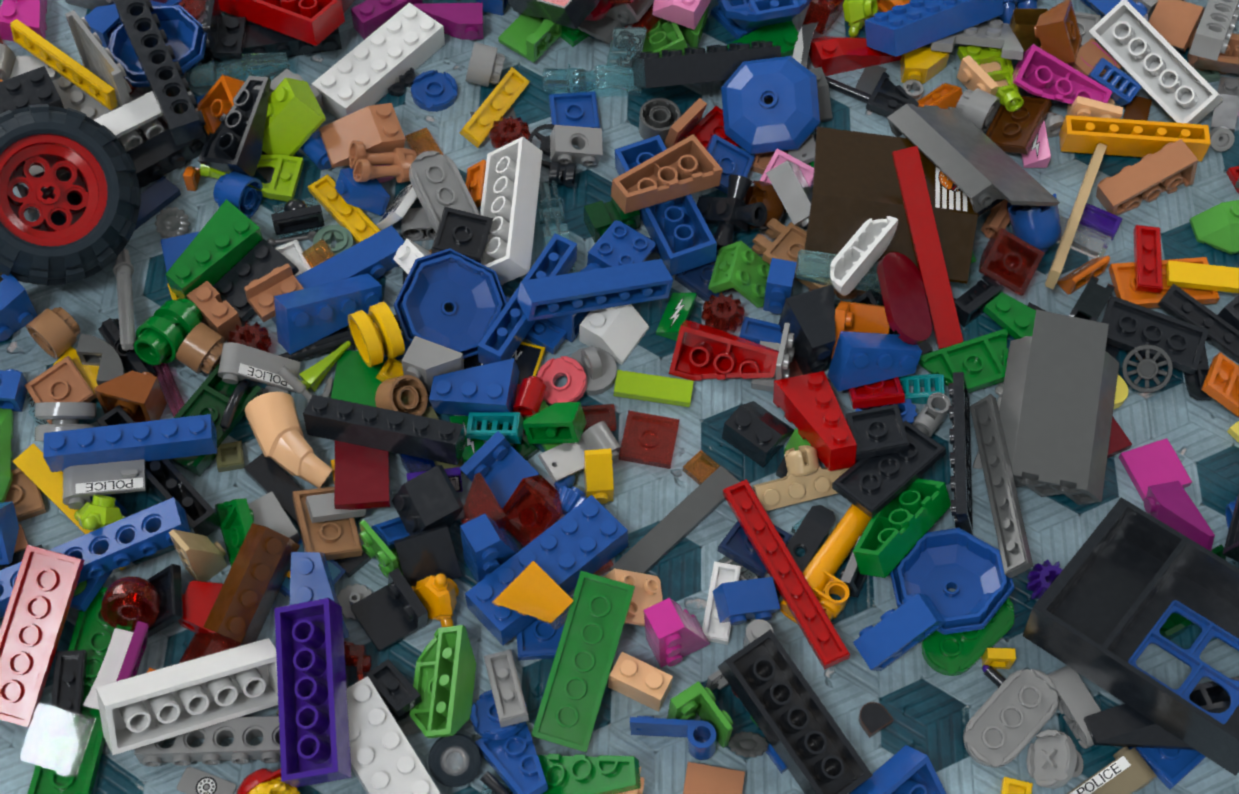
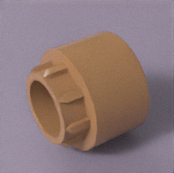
[26,307,80,359]
[176,323,224,374]
[375,375,428,416]

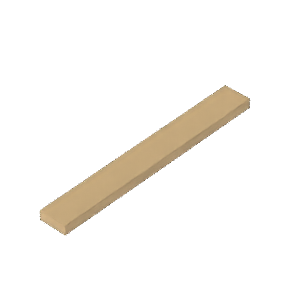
[1045,143,1107,289]

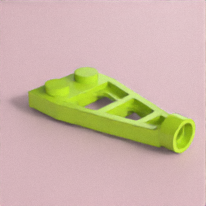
[957,45,1024,112]
[200,154,304,201]

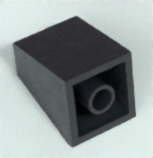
[778,285,836,375]

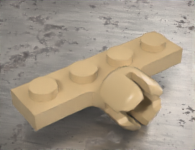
[752,445,856,511]

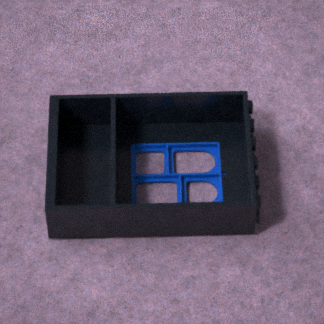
[1023,497,1239,776]

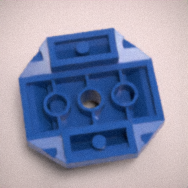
[717,0,812,30]

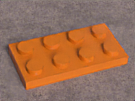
[1109,257,1220,308]

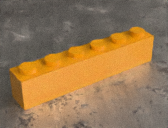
[1059,115,1211,161]

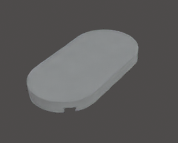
[409,151,480,233]
[963,669,1058,768]

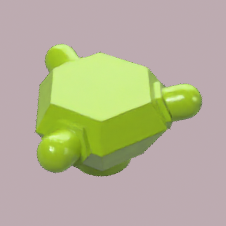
[843,0,878,37]
[74,495,126,531]

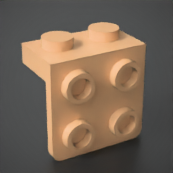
[957,55,1020,96]
[1067,96,1123,119]
[603,568,663,626]

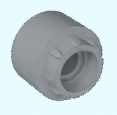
[465,42,505,87]
[956,88,1000,133]

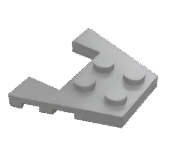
[931,20,1024,60]

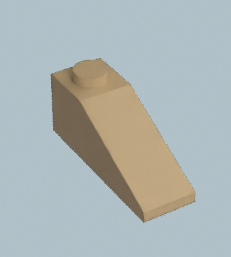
[169,529,227,582]

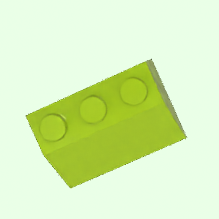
[262,77,326,156]

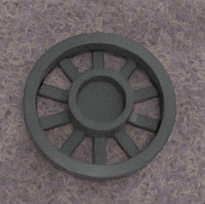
[1122,344,1173,392]

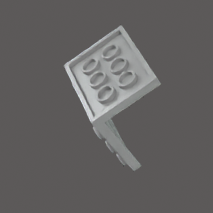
[52,10,134,120]

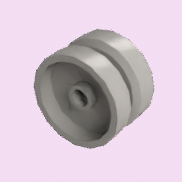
[35,402,96,441]

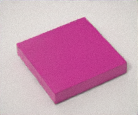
[1119,438,1192,501]

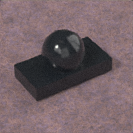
[271,199,325,235]

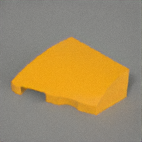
[492,561,574,624]

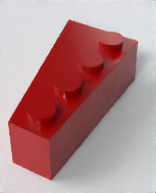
[773,371,857,471]

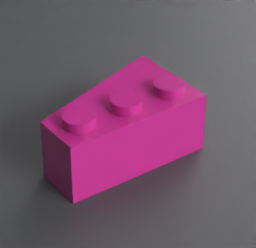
[0,0,47,42]
[643,598,710,668]

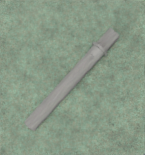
[113,249,136,351]

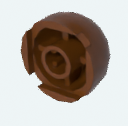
[743,181,786,230]

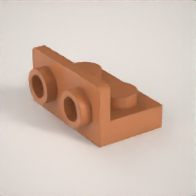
[244,263,304,323]

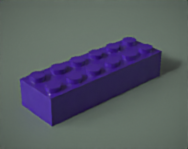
[274,598,352,787]

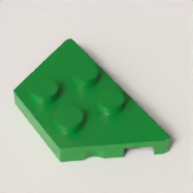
[918,328,1008,393]
[215,498,254,567]

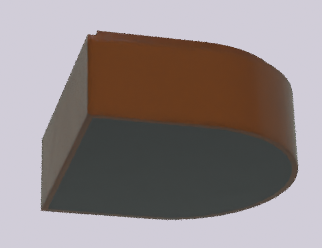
[858,702,894,738]

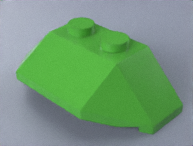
[1189,200,1239,254]
[410,625,476,738]

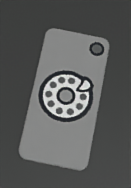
[177,766,236,794]

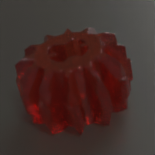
[490,115,530,148]
[701,291,745,333]
[227,321,272,352]

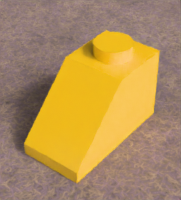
[900,47,950,84]
[584,448,614,505]

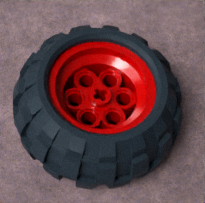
[0,104,141,286]

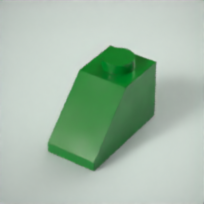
[523,402,587,444]

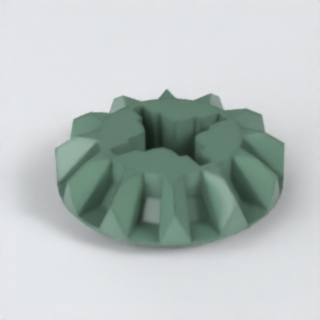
[313,225,354,260]

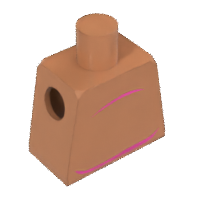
[1067,38,1122,83]

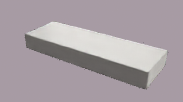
[702,561,741,645]

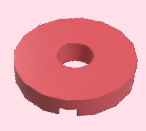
[536,356,587,405]

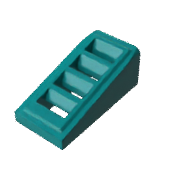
[898,374,945,404]
[466,412,524,444]

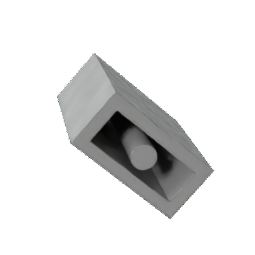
[766,160,812,228]

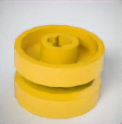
[348,301,405,367]

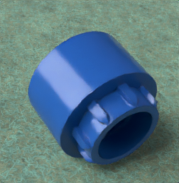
[213,171,263,218]

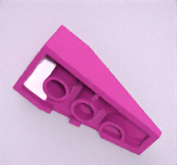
[1012,44,1113,104]

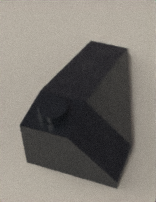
[198,76,271,177]

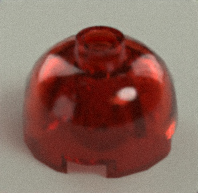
[101,576,160,632]

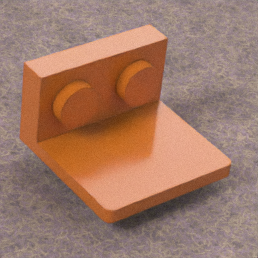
[831,301,890,358]

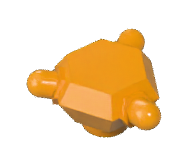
[411,574,459,627]

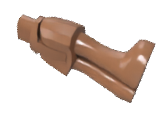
[349,140,421,183]

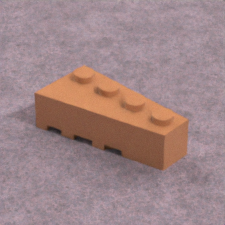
[611,134,723,214]
[1096,139,1198,216]

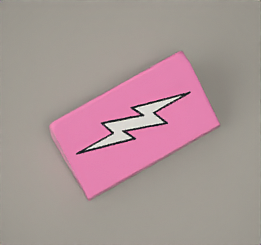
[1021,121,1051,168]

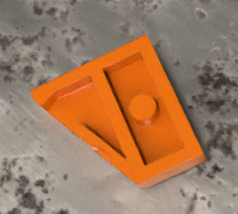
[1201,352,1239,417]

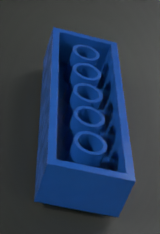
[865,0,1003,57]
[615,135,717,276]
[465,495,628,646]

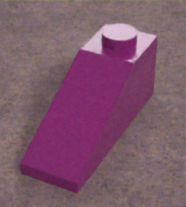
[414,3,484,40]
[1144,481,1215,551]

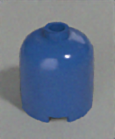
[1007,194,1061,253]

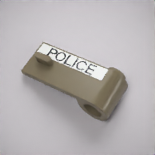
[1067,747,1157,794]

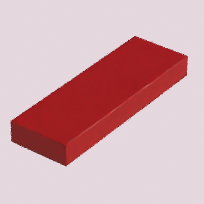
[1133,225,1163,293]

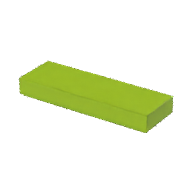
[613,370,694,407]

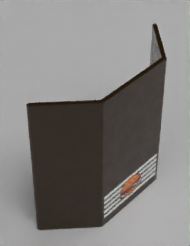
[803,127,978,284]

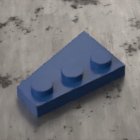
[475,723,548,794]

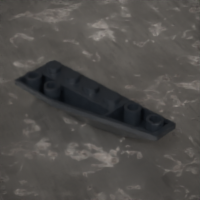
[1084,676,1239,750]

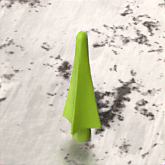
[299,341,351,392]

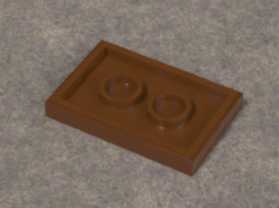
[985,96,1052,154]

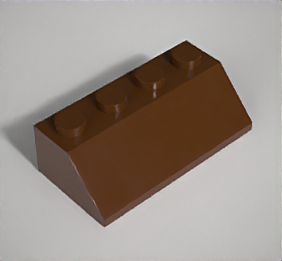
[204,523,300,645]

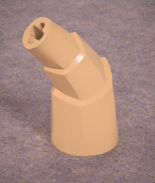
[244,392,333,488]

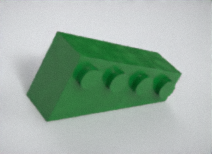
[166,199,263,299]
[853,478,951,578]

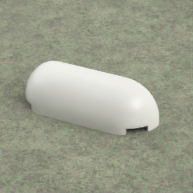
[830,216,898,296]

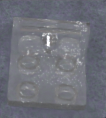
[19,703,96,777]

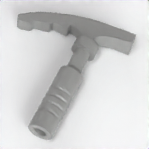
[278,366,332,403]

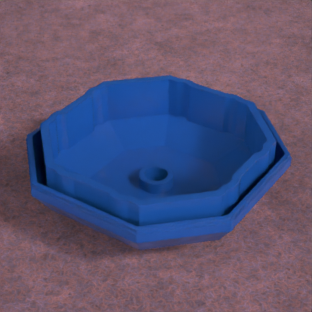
[108,5,207,88]
[721,56,820,155]
[393,248,507,359]
[890,528,1015,635]

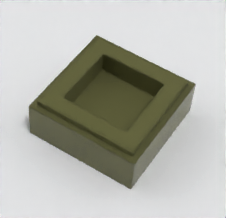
[216,441,245,472]

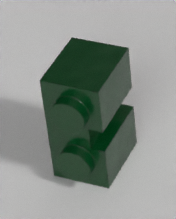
[584,197,641,243]

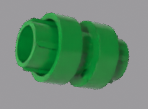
[134,298,203,365]

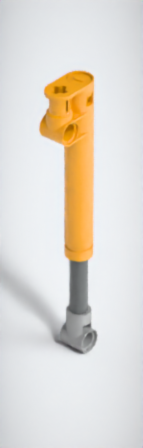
[779,392,951,624]

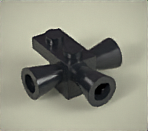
[697,175,767,250]

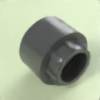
[639,98,681,143]

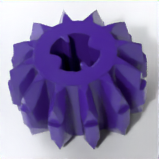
[1026,559,1063,599]

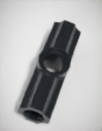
[98,318,158,377]

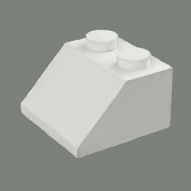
[579,304,649,365]

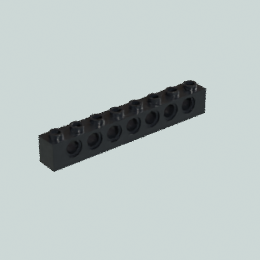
[114,0,206,146]

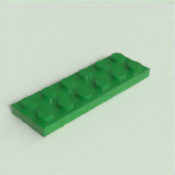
[531,571,635,753]

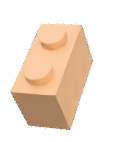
[608,652,673,712]

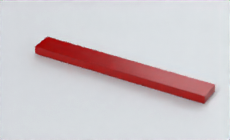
[892,146,964,349]
[723,479,850,670]

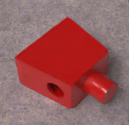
[178,580,223,644]

